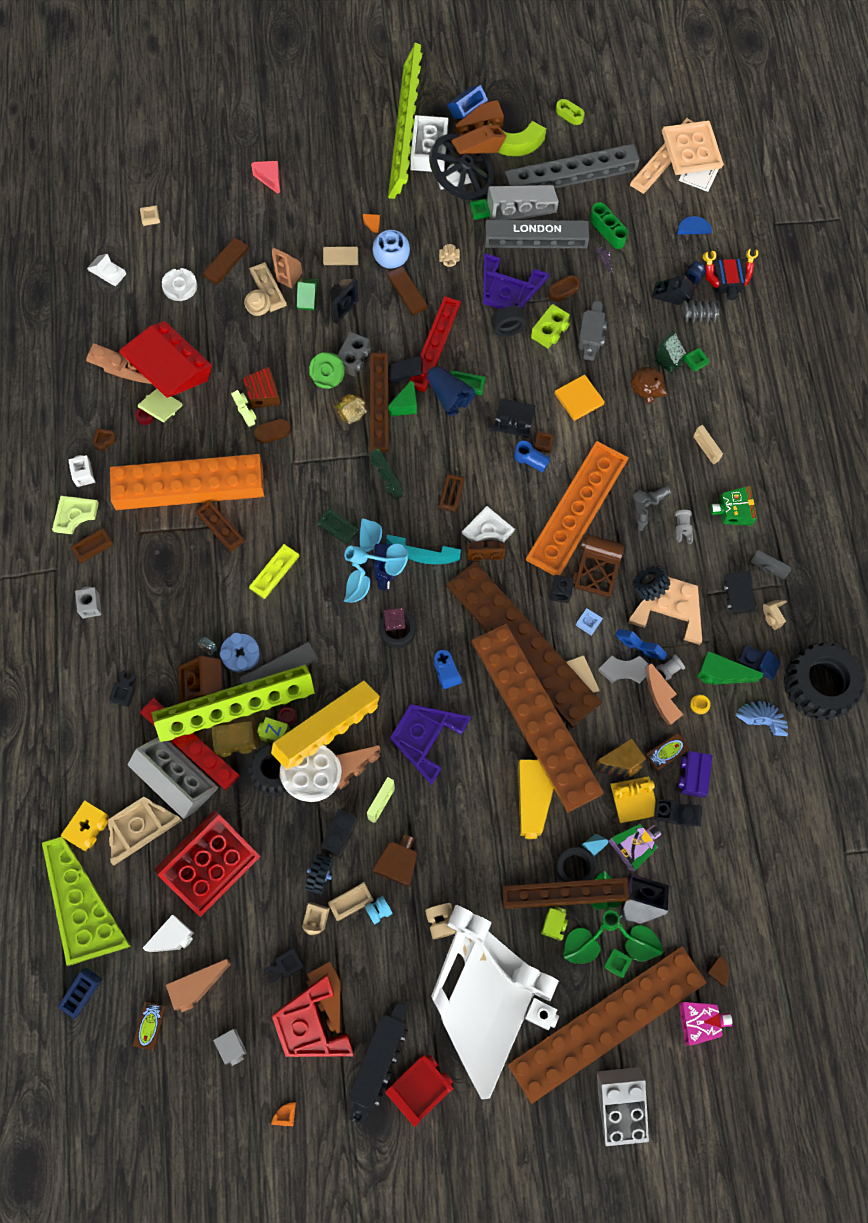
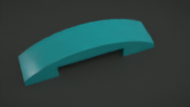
[386,535,461,564]

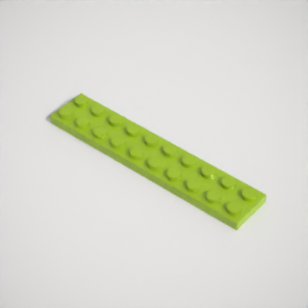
[388,43,422,199]

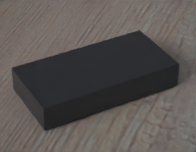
[388,356,423,383]

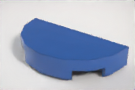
[677,216,712,234]

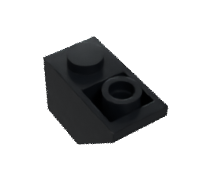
[652,275,696,305]

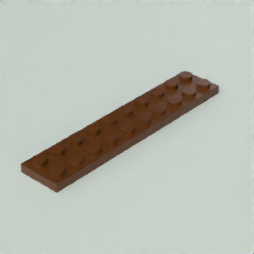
[446,562,602,728]

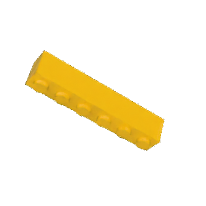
[271,681,380,770]

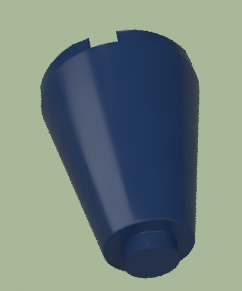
[427,366,475,416]

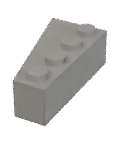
[487,185,559,220]

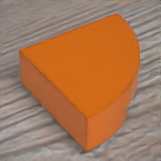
[363,214,380,233]
[271,1102,296,1126]

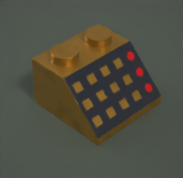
[593,739,646,778]

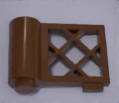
[573,535,625,598]

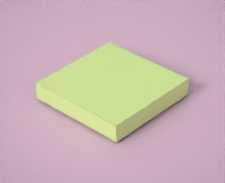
[367,777,395,823]

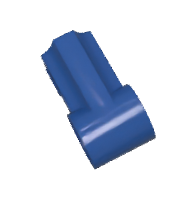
[514,441,551,473]

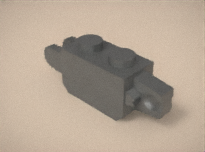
[578,301,607,361]

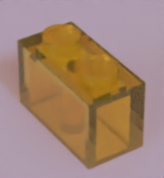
[211,721,256,757]

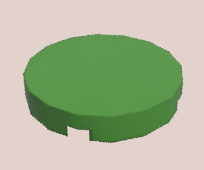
[309,352,345,389]

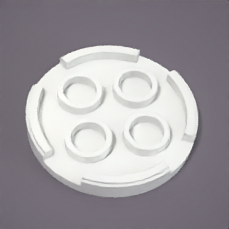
[280,745,342,802]

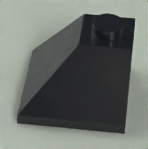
[330,279,359,324]
[620,873,669,924]

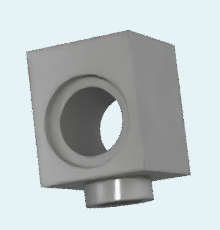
[75,587,102,619]
[213,1029,247,1066]

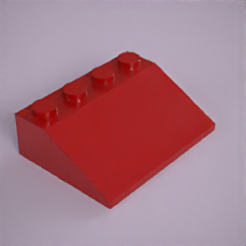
[119,321,212,398]
[154,810,261,917]

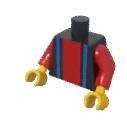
[703,249,758,300]

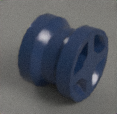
[685,261,706,284]

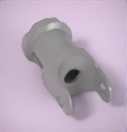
[675,510,693,544]
[656,654,685,681]

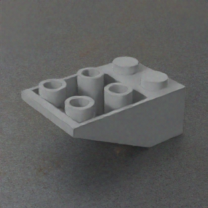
[597,1067,649,1146]

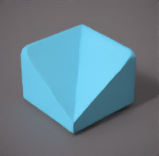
[581,834,609,857]

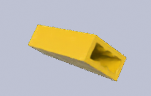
[518,760,554,839]

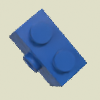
[447,85,488,119]

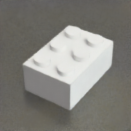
[411,115,448,172]

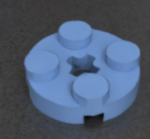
[220,633,260,673]

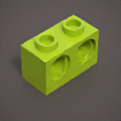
[531,304,570,349]

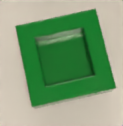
[469,199,490,220]
[684,348,710,372]
[603,948,632,978]

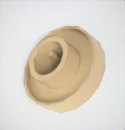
[244,290,271,316]

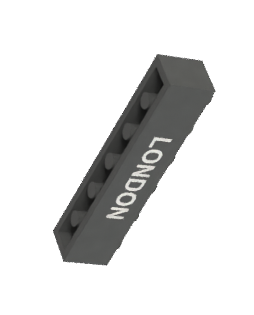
[485,219,589,249]

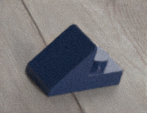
[737,645,780,680]

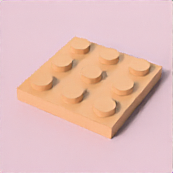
[662,121,724,175]

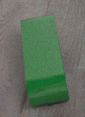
[590,202,628,249]

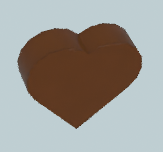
[93,428,117,451]

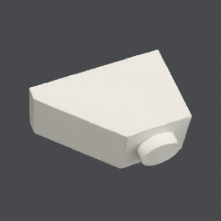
[143,915,194,952]

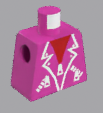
[679,1002,732,1046]

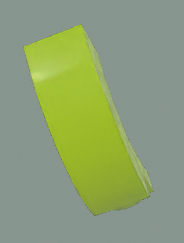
[489,121,546,156]

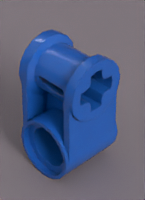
[434,650,462,690]

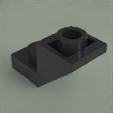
[654,799,702,827]

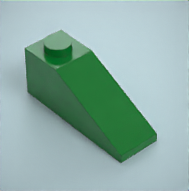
[697,651,764,685]

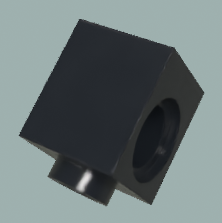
[550,575,574,603]

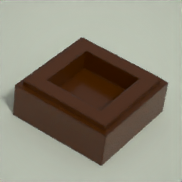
[533,431,554,453]

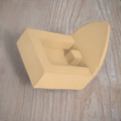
[763,600,787,630]
[302,902,330,935]

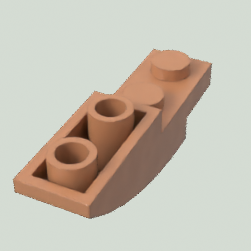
[86,343,152,384]

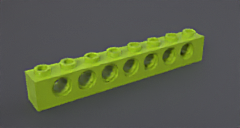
[151,665,315,742]

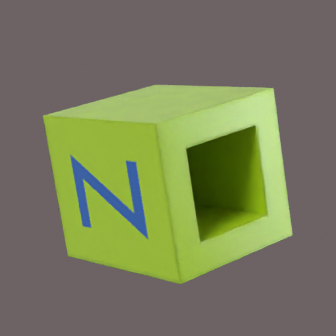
[257,717,290,744]

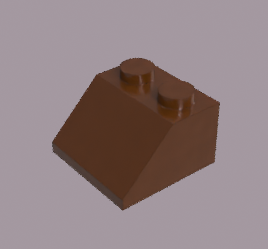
[178,656,223,703]

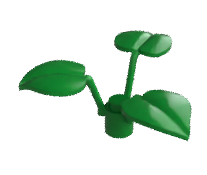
[563,871,663,964]

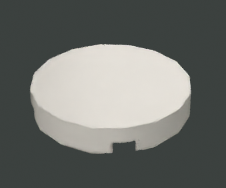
[162,268,197,301]

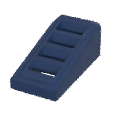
[58,968,103,1019]

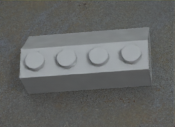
[128,737,218,819]

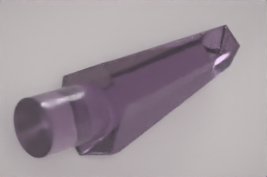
[596,246,612,272]

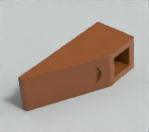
[455,100,504,135]
[451,125,507,154]
[306,962,341,1034]

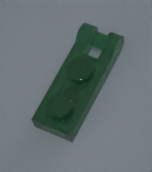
[371,449,403,500]

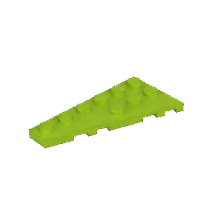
[42,837,131,966]

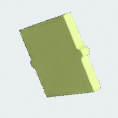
[138,389,182,422]

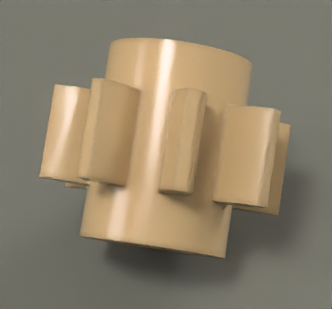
[439,244,460,267]

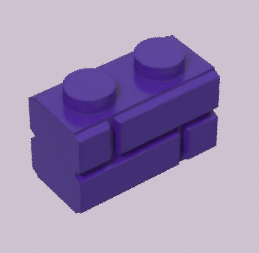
[678,751,712,798]

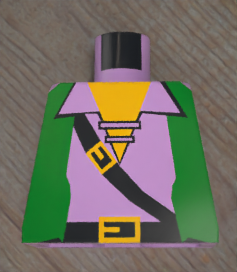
[609,824,661,873]

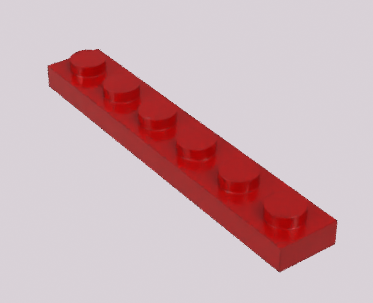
[410,296,461,392]
[140,698,240,791]

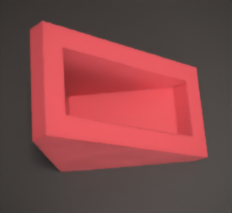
[251,161,280,194]

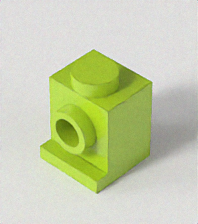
[541,906,568,941]

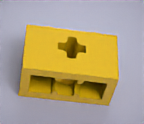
[61,801,109,851]

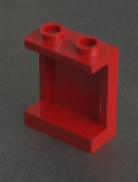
[385,1054,453,1127]

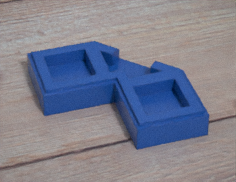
[615,629,667,660]

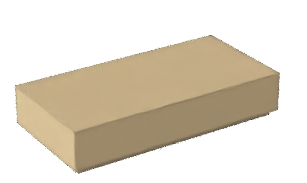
[323,247,358,265]
[693,425,723,465]
[566,655,599,693]
[328,882,374,922]

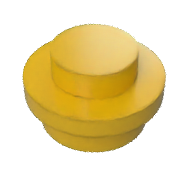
[690,695,710,714]

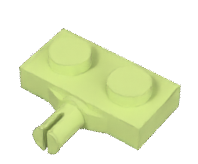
[231,390,257,428]

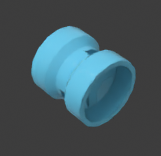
[364,896,392,925]

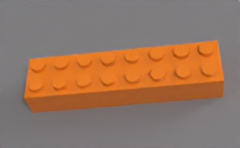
[110,454,264,510]

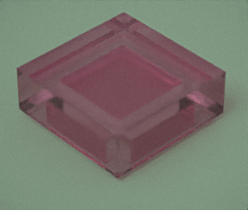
[384,608,405,631]

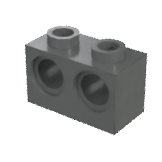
[337,332,371,377]

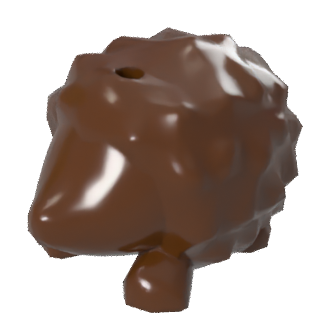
[630,366,667,404]

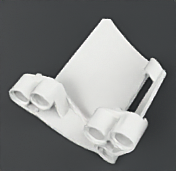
[431,905,559,1099]

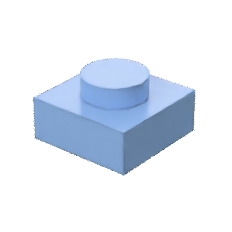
[576,608,603,636]

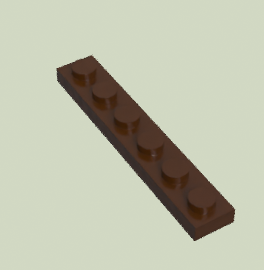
[370,353,389,453]
[503,878,630,909]

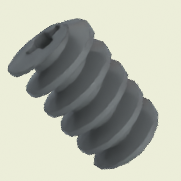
[681,300,720,323]

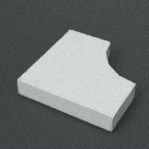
[462,506,515,542]

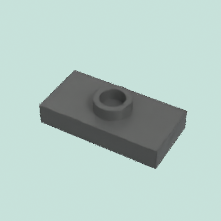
[750,550,792,580]

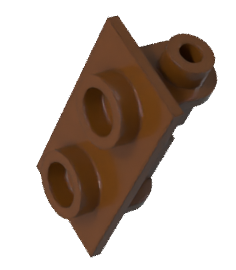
[467,540,506,561]

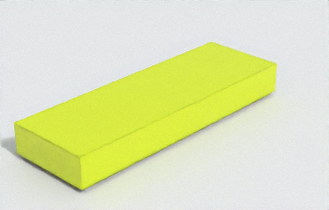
[249,544,299,599]

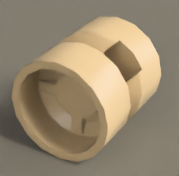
[425,903,456,940]

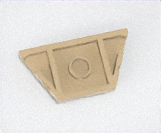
[108,797,182,865]

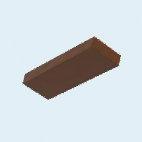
[203,237,249,285]
[387,266,428,316]
[195,500,245,553]

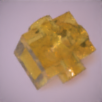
[334,394,367,424]

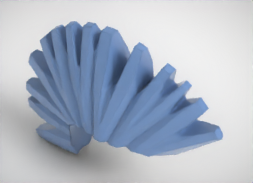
[736,701,788,736]

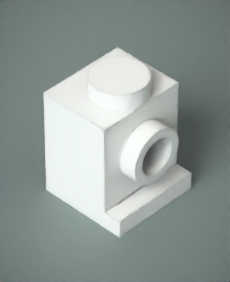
[68,455,95,487]
[524,998,559,1030]

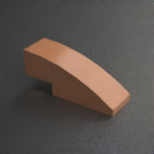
[645,663,683,725]

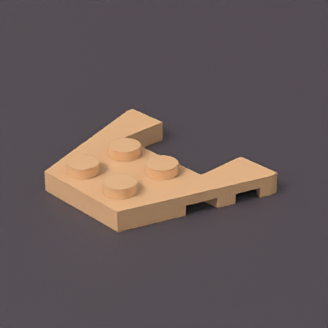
[628,577,702,645]

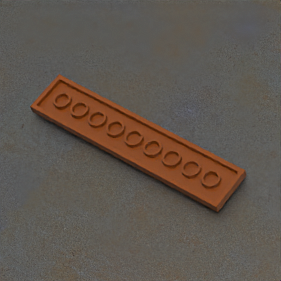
[472,624,604,813]
[507,946,706,1104]

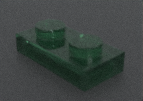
[318,508,359,545]

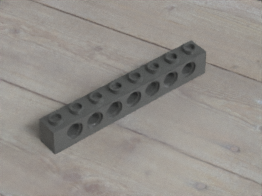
[504,144,639,189]

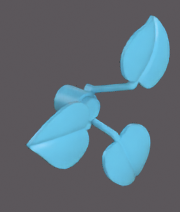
[344,519,408,603]

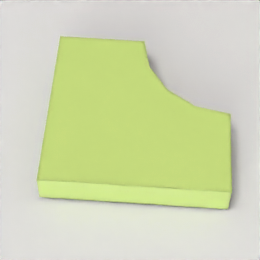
[52,496,99,534]

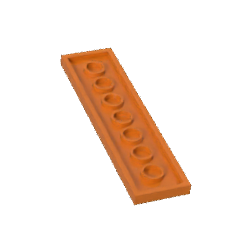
[526,441,629,576]

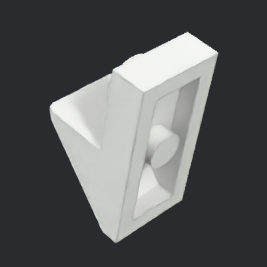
[87,254,126,286]

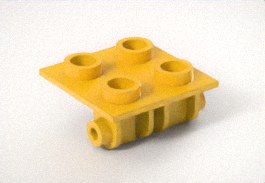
[611,776,656,823]

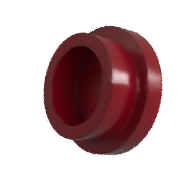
[277,707,297,726]

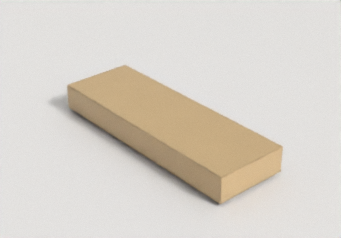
[249,262,287,312]

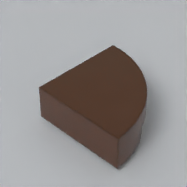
[707,956,729,987]

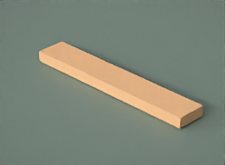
[630,118,695,194]

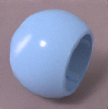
[372,230,410,269]

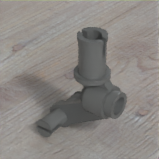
[633,485,671,531]

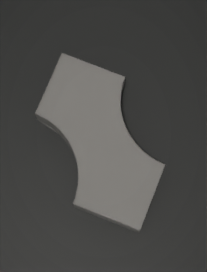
[598,656,648,684]

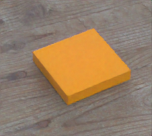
[554,375,605,421]

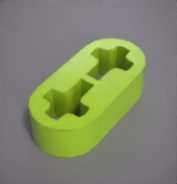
[556,99,584,125]

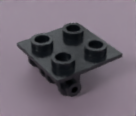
[493,398,536,438]

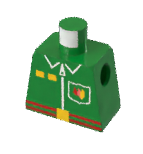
[710,486,757,526]

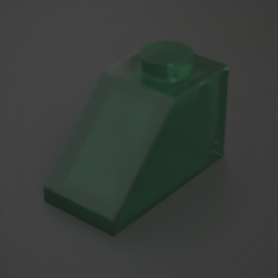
[655,331,686,373]

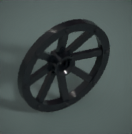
[429,134,494,200]

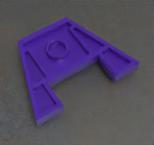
[483,253,550,309]
[390,704,471,786]

